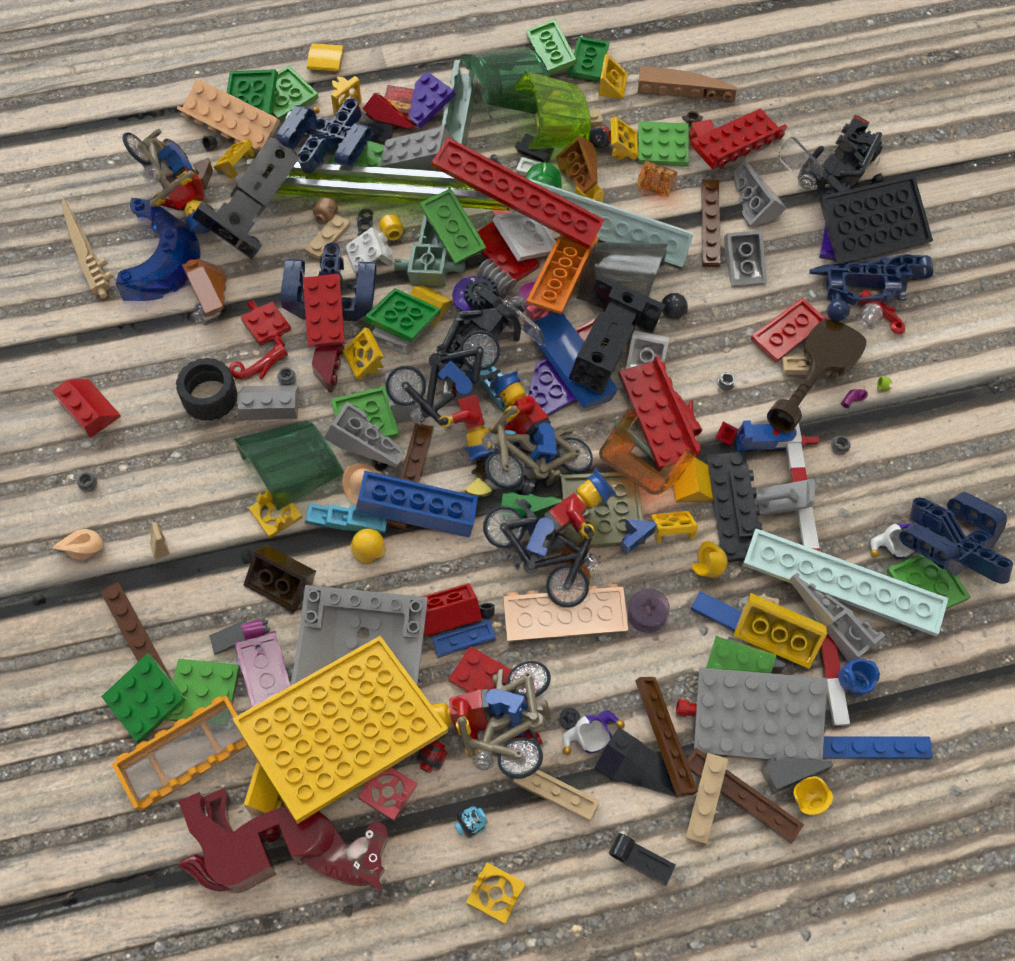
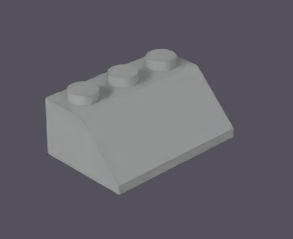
[238,385,299,420]

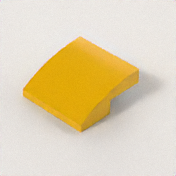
[307,43,344,71]

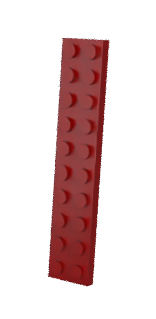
[431,137,604,249]

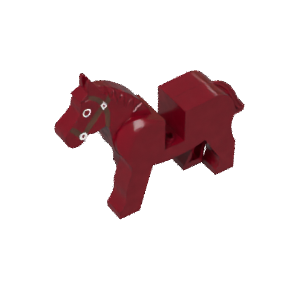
[178,788,389,893]

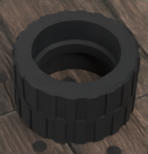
[176,358,238,421]

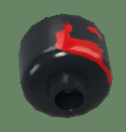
[589,125,611,148]

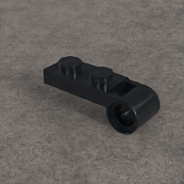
[609,833,676,886]

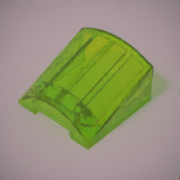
[514,71,591,149]

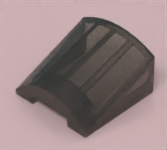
[576,242,668,302]

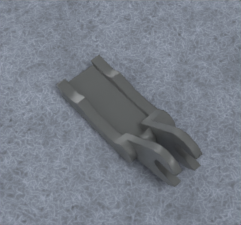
[209,618,271,655]

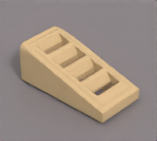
[150,522,170,559]

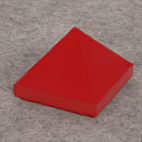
[715,421,739,446]

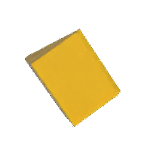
[598,54,628,99]
[410,285,453,327]
[671,457,713,502]

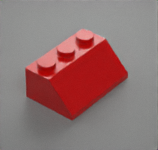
[52,379,121,438]
[421,583,482,636]

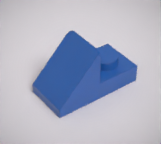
[621,519,657,555]

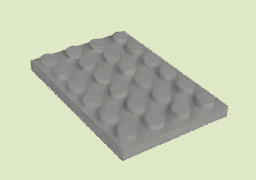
[694,668,827,761]

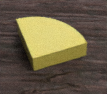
[465,478,492,497]

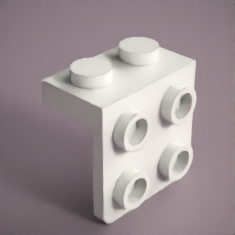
[346,227,394,272]

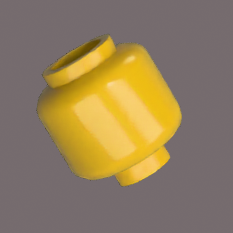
[379,214,404,241]

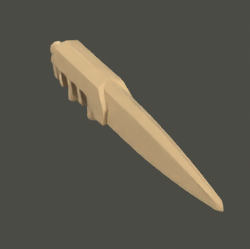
[62,198,115,298]

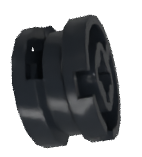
[515,475,538,496]

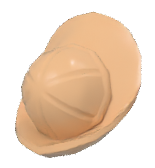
[342,463,383,505]
[52,529,103,560]

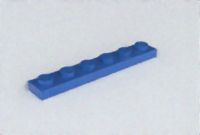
[823,736,933,759]

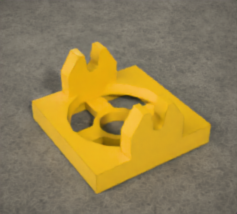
[331,76,362,117]
[610,116,638,160]
[213,139,255,179]
[343,328,384,380]
[248,487,303,538]
[651,511,698,543]
[466,862,526,925]

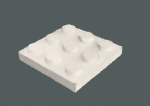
[493,212,556,261]

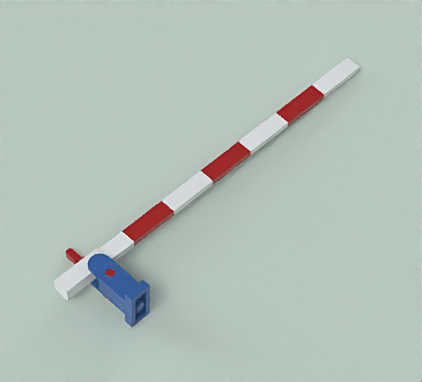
[735,420,850,726]

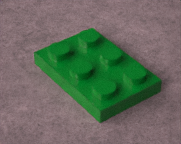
[568,36,610,82]

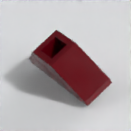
[312,344,344,392]

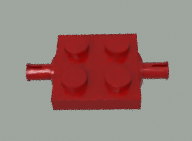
[241,300,291,346]

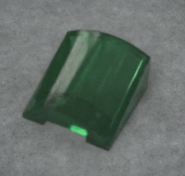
[460,46,552,114]
[234,419,344,510]

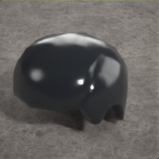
[661,293,688,319]

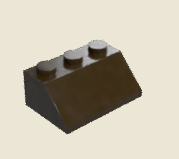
[243,545,316,612]

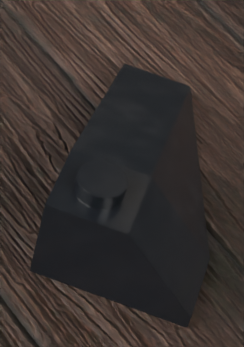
[595,727,678,798]

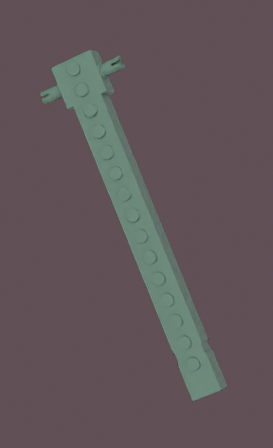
[394,60,479,286]

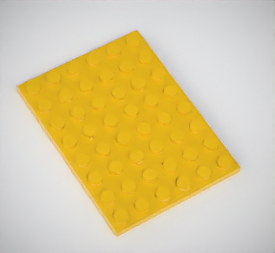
[232,636,448,824]

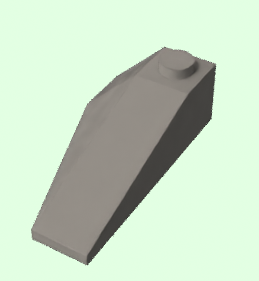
[733,161,786,227]
[324,402,405,467]

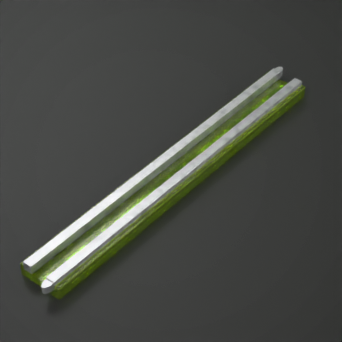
[236,158,510,211]

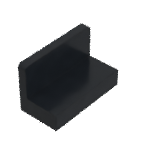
[359,121,395,142]
[515,133,555,163]

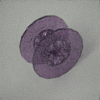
[628,588,670,633]

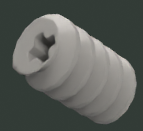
[477,259,516,296]

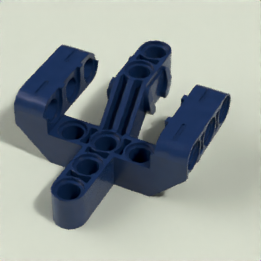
[275,98,374,174]
[280,242,376,321]
[899,492,1013,584]

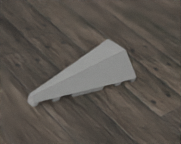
[789,573,886,662]

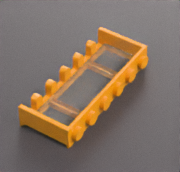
[112,696,248,812]

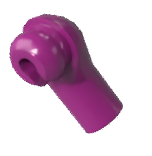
[841,389,868,408]

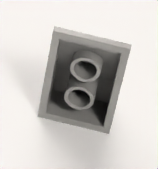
[724,230,767,286]

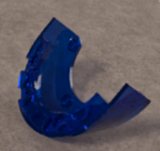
[116,197,201,301]

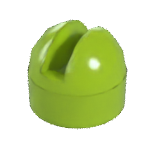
[877,376,892,391]

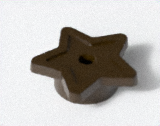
[682,111,703,127]
[471,460,496,481]

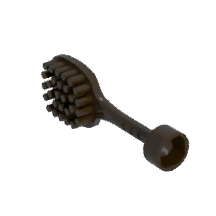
[767,319,867,433]

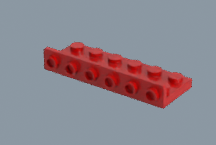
[689,108,788,170]
[618,356,701,470]

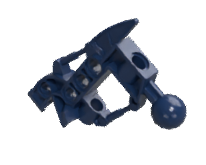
[809,254,933,322]

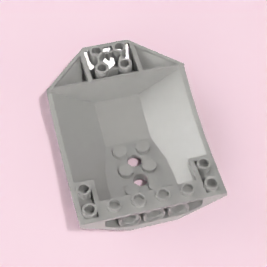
[290,585,428,686]

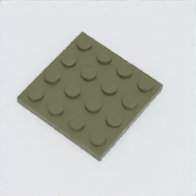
[561,471,646,548]

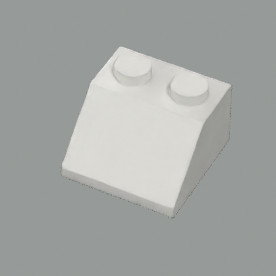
[626,330,669,369]

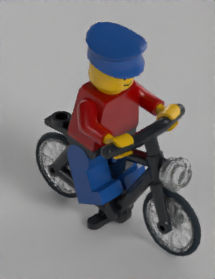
[386,330,501,462]
[483,469,617,608]

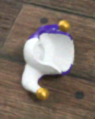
[870,523,915,559]
[563,710,625,755]

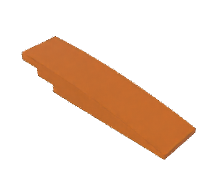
[526,235,599,314]

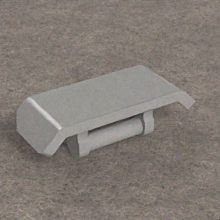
[754,479,815,516]

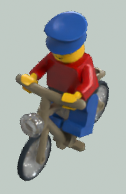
[122,129,210,234]
[482,371,593,489]
[430,661,551,779]

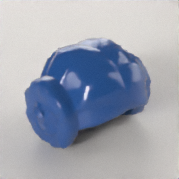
[838,659,880,696]

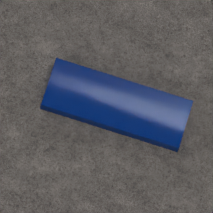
[525,312,618,409]
[355,471,478,537]

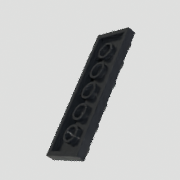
[707,452,763,562]

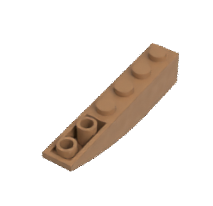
[637,66,737,101]

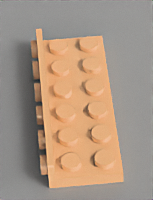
[177,78,280,153]
[503,584,628,642]

